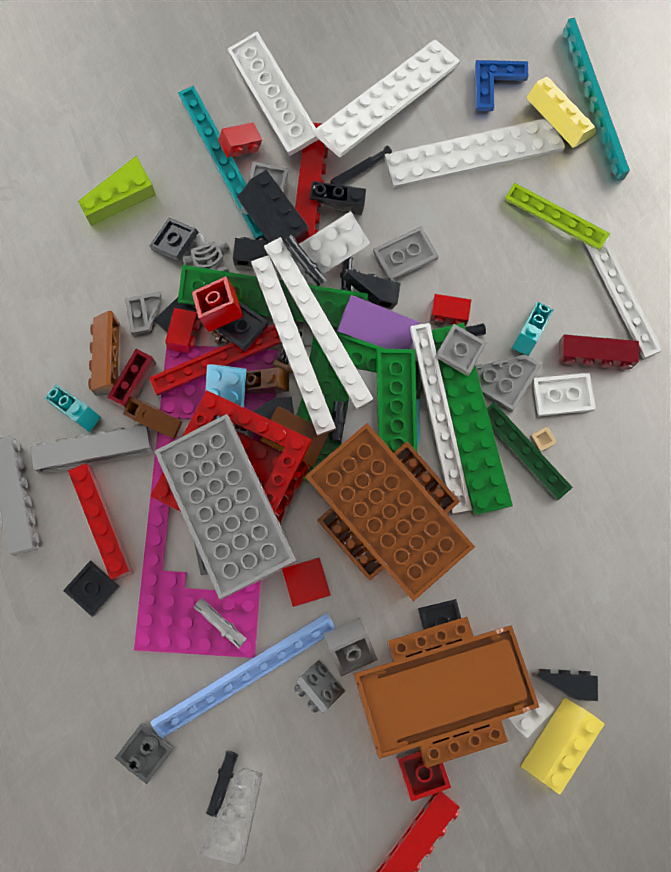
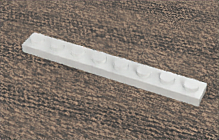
[585,222,662,359]

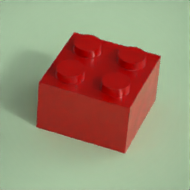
[192,276,243,332]
[396,749,451,802]

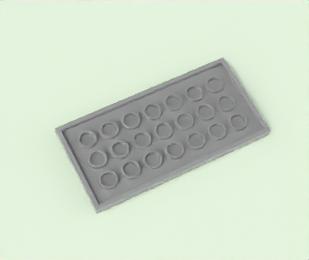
[155,414,297,600]

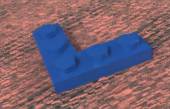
[475,60,529,111]

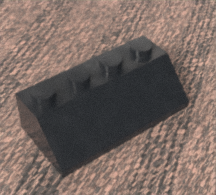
[237,169,309,249]

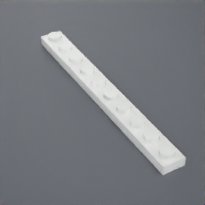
[264,237,373,410]
[251,255,336,436]
[410,323,472,514]

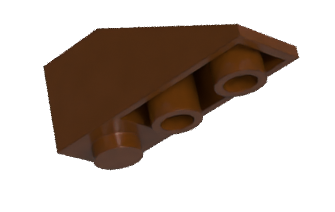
[245,367,289,394]
[123,397,183,439]

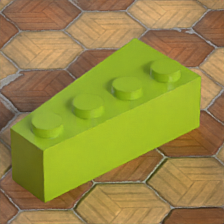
[78,155,156,226]

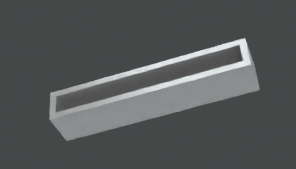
[30,424,153,473]
[0,435,39,556]

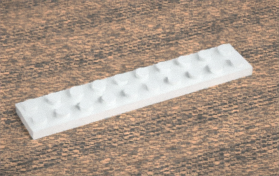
[314,39,460,158]
[384,118,565,189]

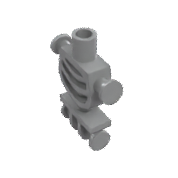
[183,235,230,272]

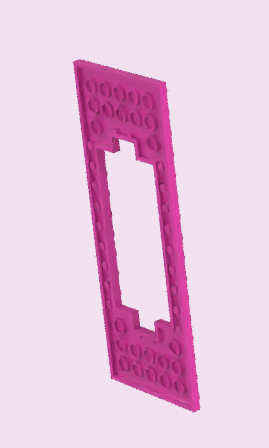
[134,345,279,658]

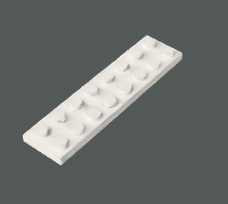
[227,31,319,156]

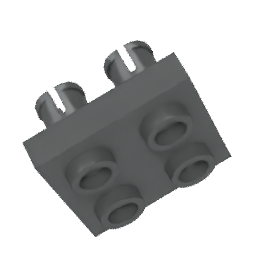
[294,660,345,713]
[115,723,174,784]

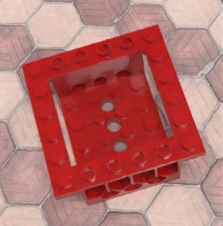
[150,390,312,525]

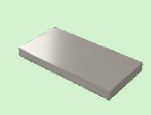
[341,369,378,444]

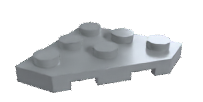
[475,355,542,412]

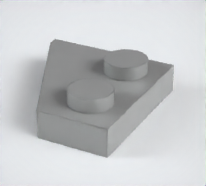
[125,292,162,335]

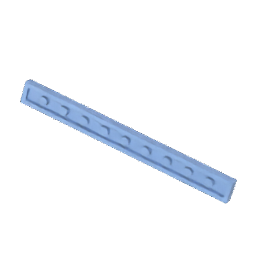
[150,613,335,739]

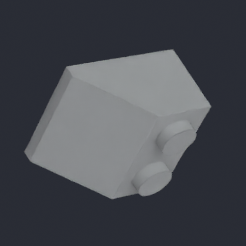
[323,618,378,677]

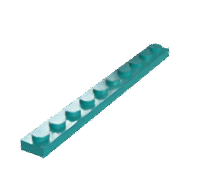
[563,17,630,181]
[178,85,264,240]

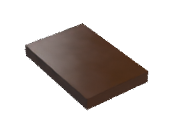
[260,406,329,467]

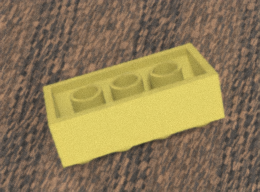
[527,77,596,148]
[520,697,605,795]

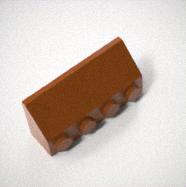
[88,311,120,396]

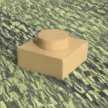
[530,426,557,452]

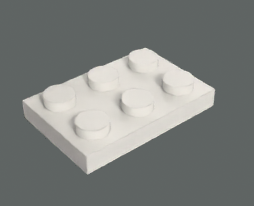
[532,373,596,417]
[507,687,555,738]

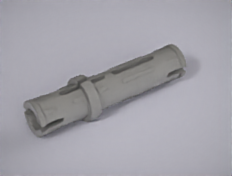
[194,598,247,649]

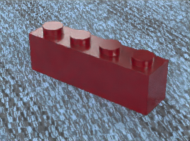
[558,334,639,370]

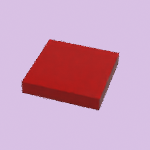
[282,557,331,607]

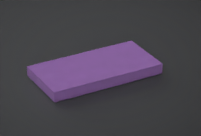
[337,295,421,349]

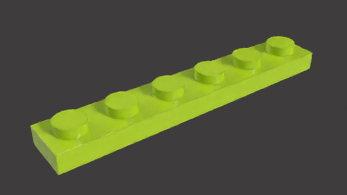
[505,182,610,251]

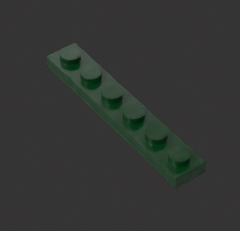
[487,402,573,501]

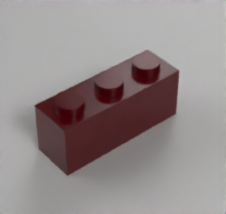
[107,349,157,410]

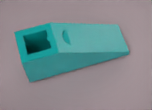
[512,301,554,356]
[44,384,101,432]

